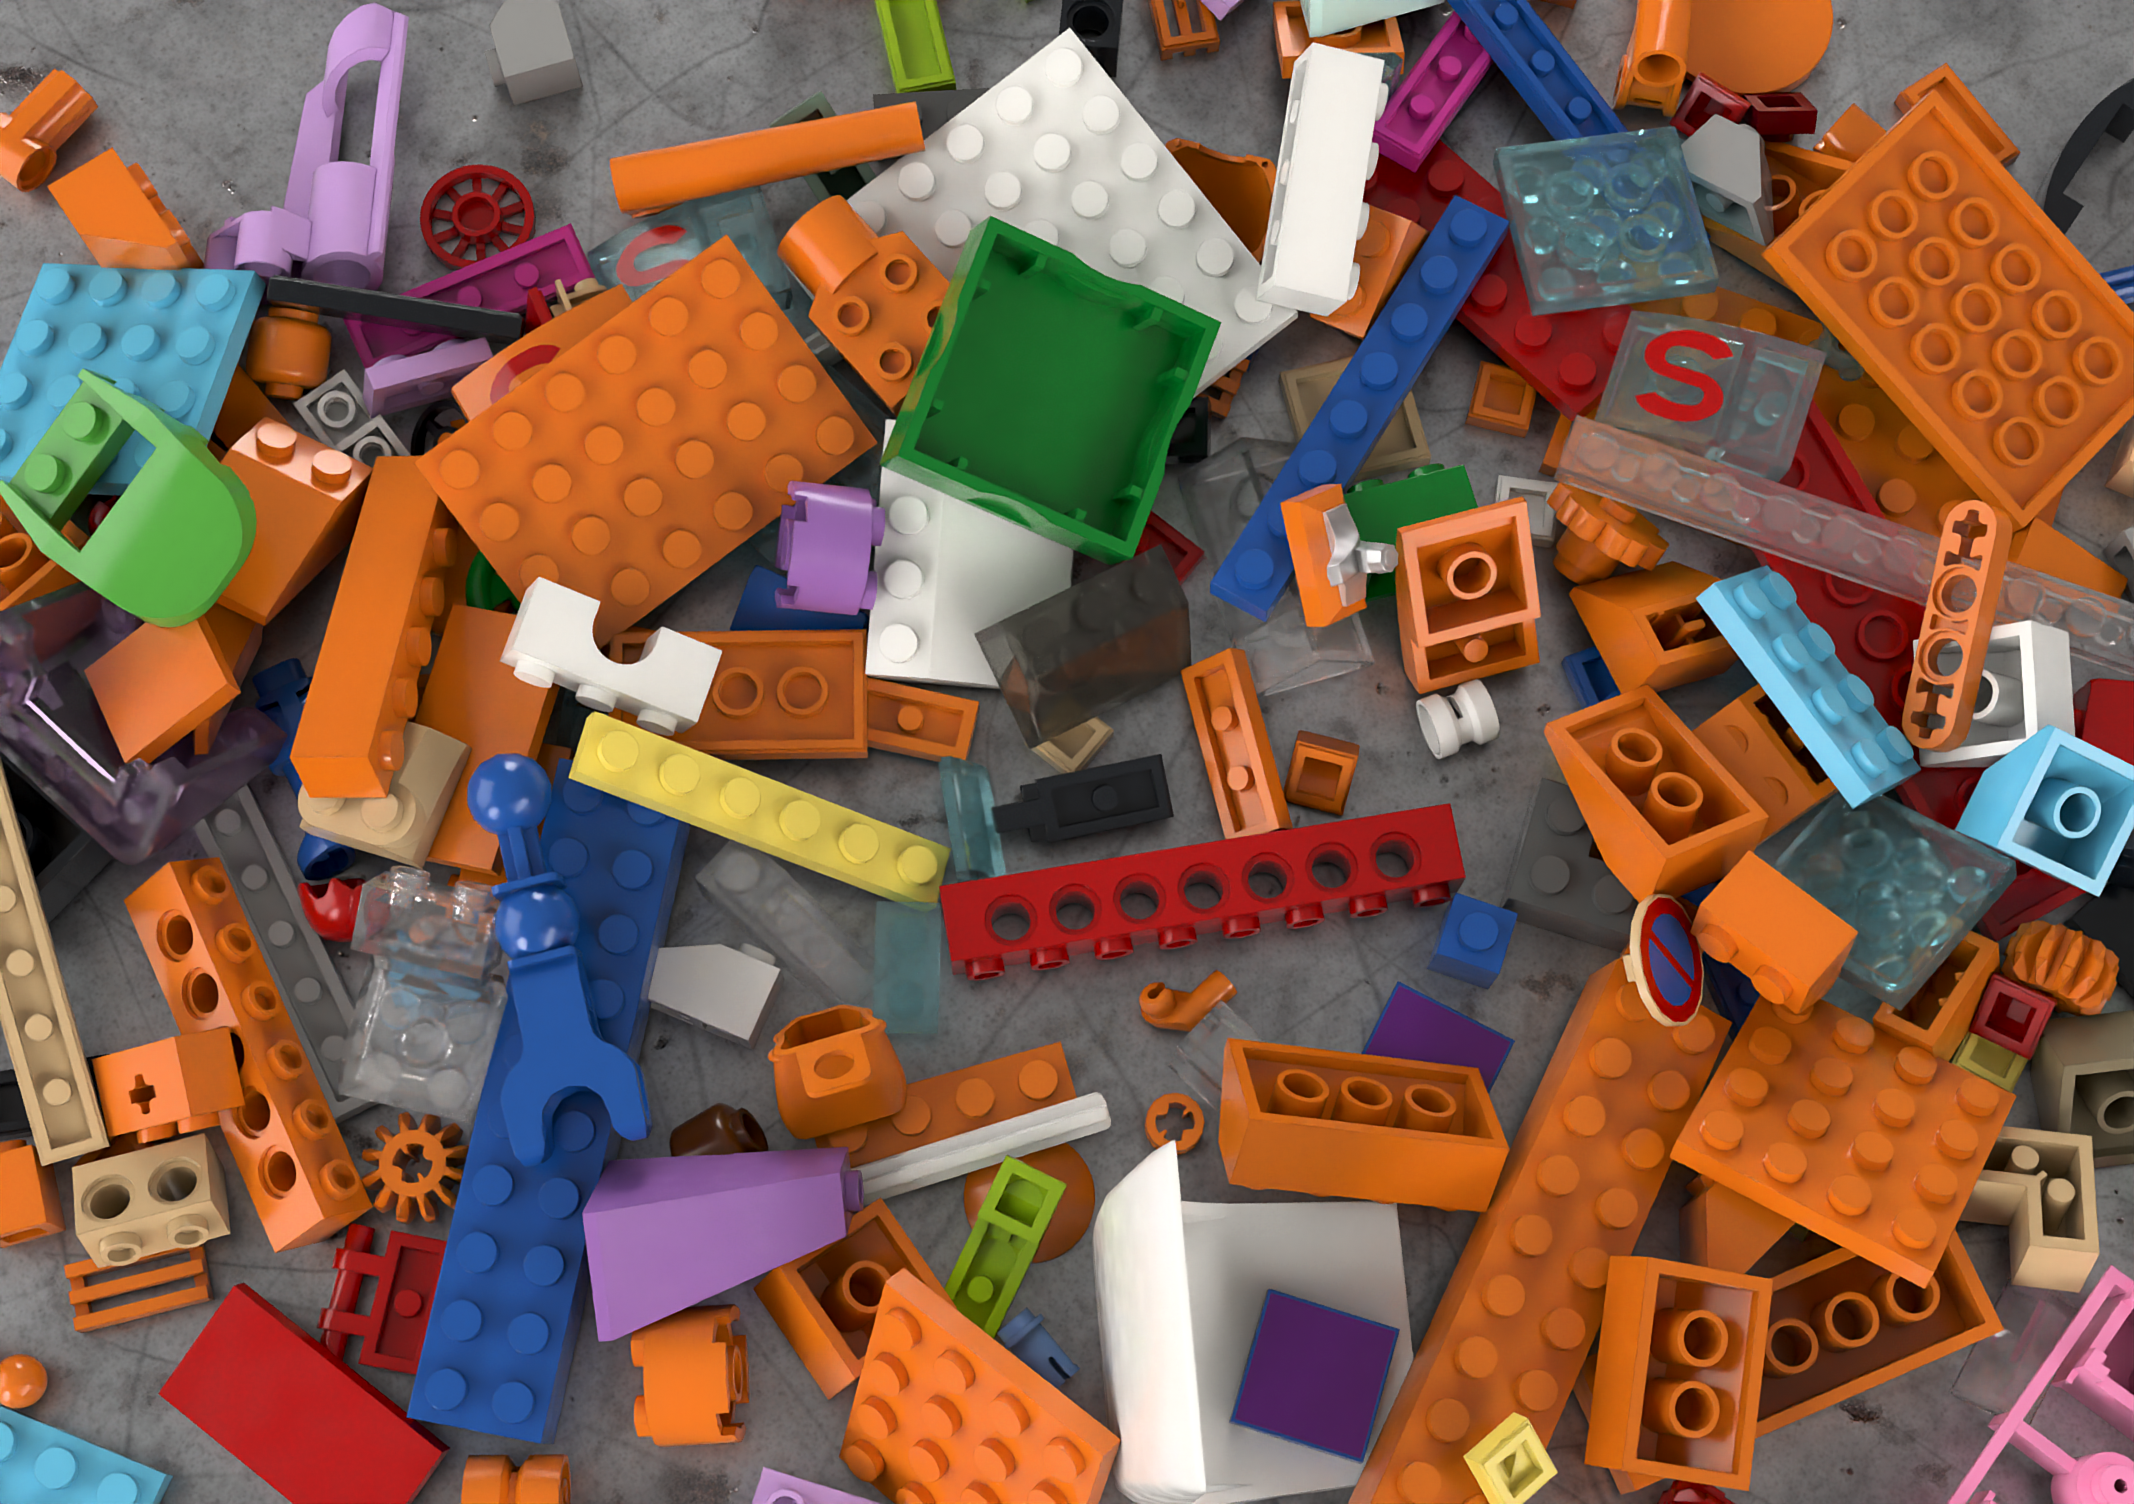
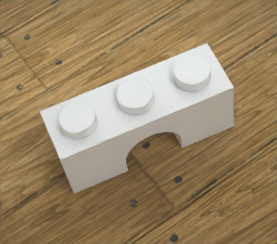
[500,577,722,736]

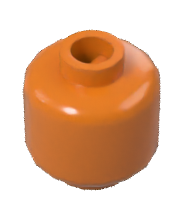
[246,307,332,401]

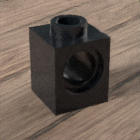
[1059,0,1124,77]

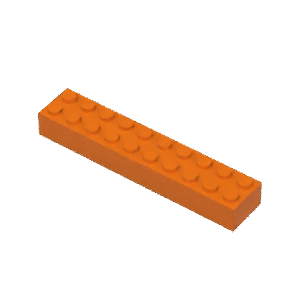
[1348,958,1732,1504]

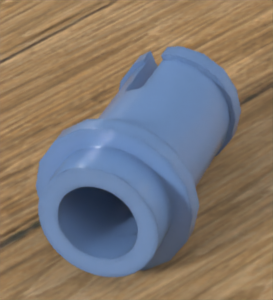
[996,1307,1080,1389]

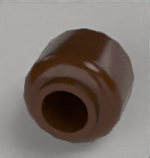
[669,1103,769,1157]

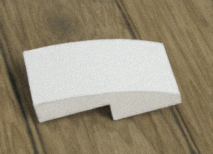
[293,369,411,467]

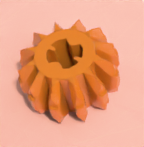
[2001,920,2119,1016]
[361,1111,469,1225]

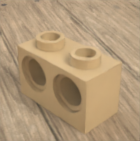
[72,1133,231,1268]

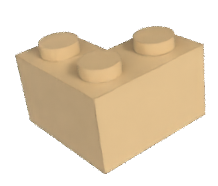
[1959,1126,2100,1293]

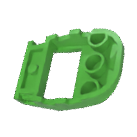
[0,368,257,628]

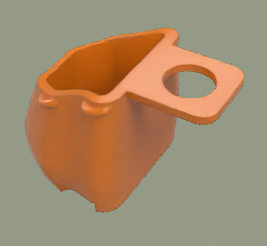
[768,1005,907,1139]

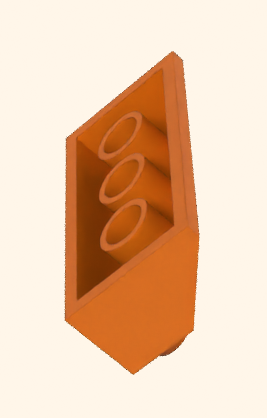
[1218,1038,1509,1212]

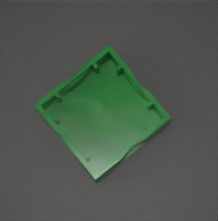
[879,216,1222,565]

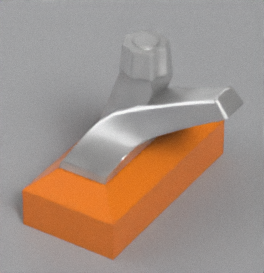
[1280,484,1399,627]

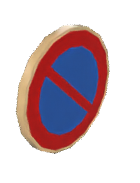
[1622,894,1704,1027]

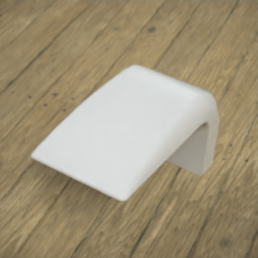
[1092,1140,1414,1504]

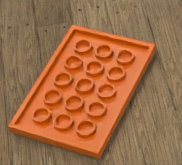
[1761,89,2134,532]
[413,234,878,650]

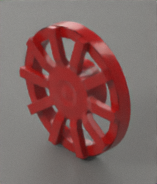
[420,164,536,270]

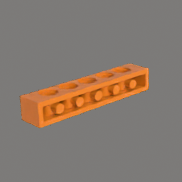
[124,857,373,1253]

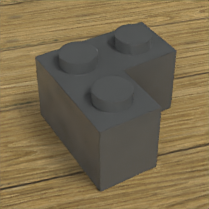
[1499,777,1639,953]

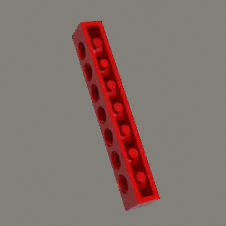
[939,803,1466,981]

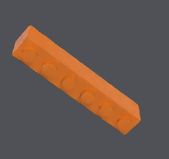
[290,456,459,798]

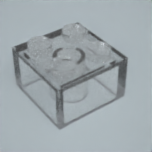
[338,946,508,1124]

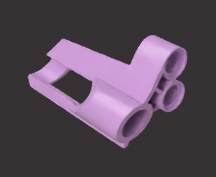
[203,3,409,305]

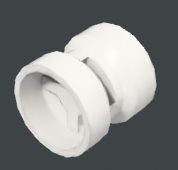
[1416,679,1500,760]

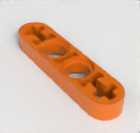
[1902,500,2012,752]

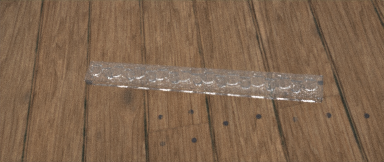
[1553,415,2134,677]

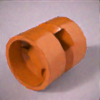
[461,1454,571,1504]

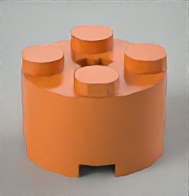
[631,1304,750,1447]

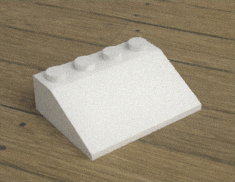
[865,419,1074,694]

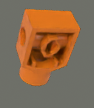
[777,195,950,418]

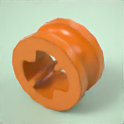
[1144,1092,1205,1156]

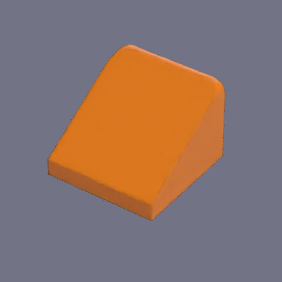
[1283,730,1360,816]

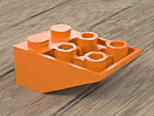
[1691,683,1839,847]

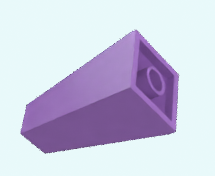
[582,1147,864,1341]

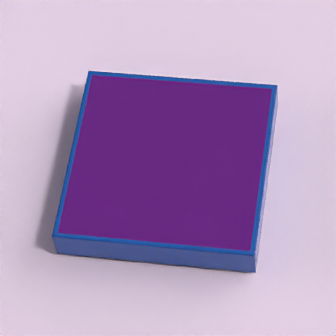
[1361,981,1515,1094]
[1229,1289,1400,1464]

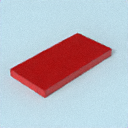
[158,1283,451,1504]

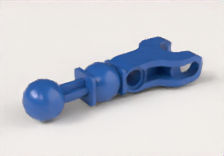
[467,753,653,1168]

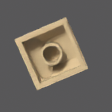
[297,721,472,869]

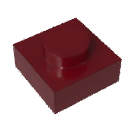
[1742,92,1818,142]

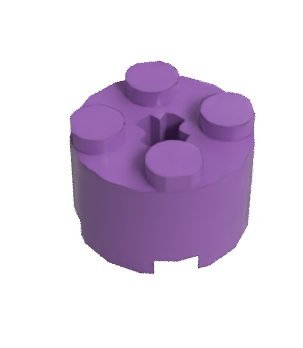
[775,481,885,615]

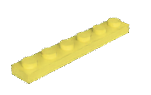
[568,711,951,913]

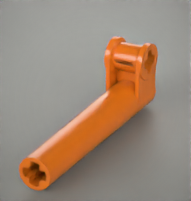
[1613,0,1691,118]
[610,101,926,219]

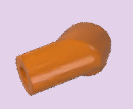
[1139,970,1238,1032]

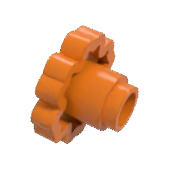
[1546,476,1669,585]

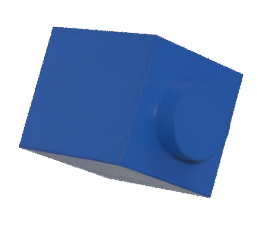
[1427,893,1518,990]

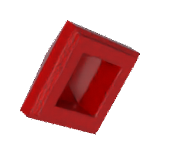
[1669,72,1751,137]
[1969,972,2057,1060]

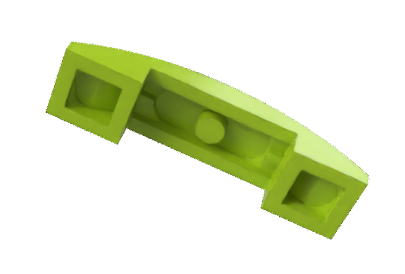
[944,1154,1068,1340]

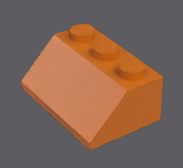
[1584,1255,1774,1491]

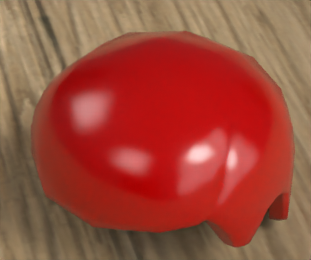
[296,874,405,942]

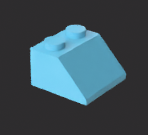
[1955,724,2134,897]

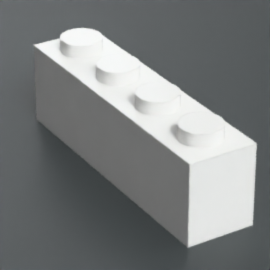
[1256,42,1388,317]

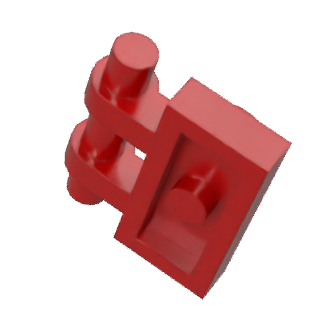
[316,1223,447,1376]

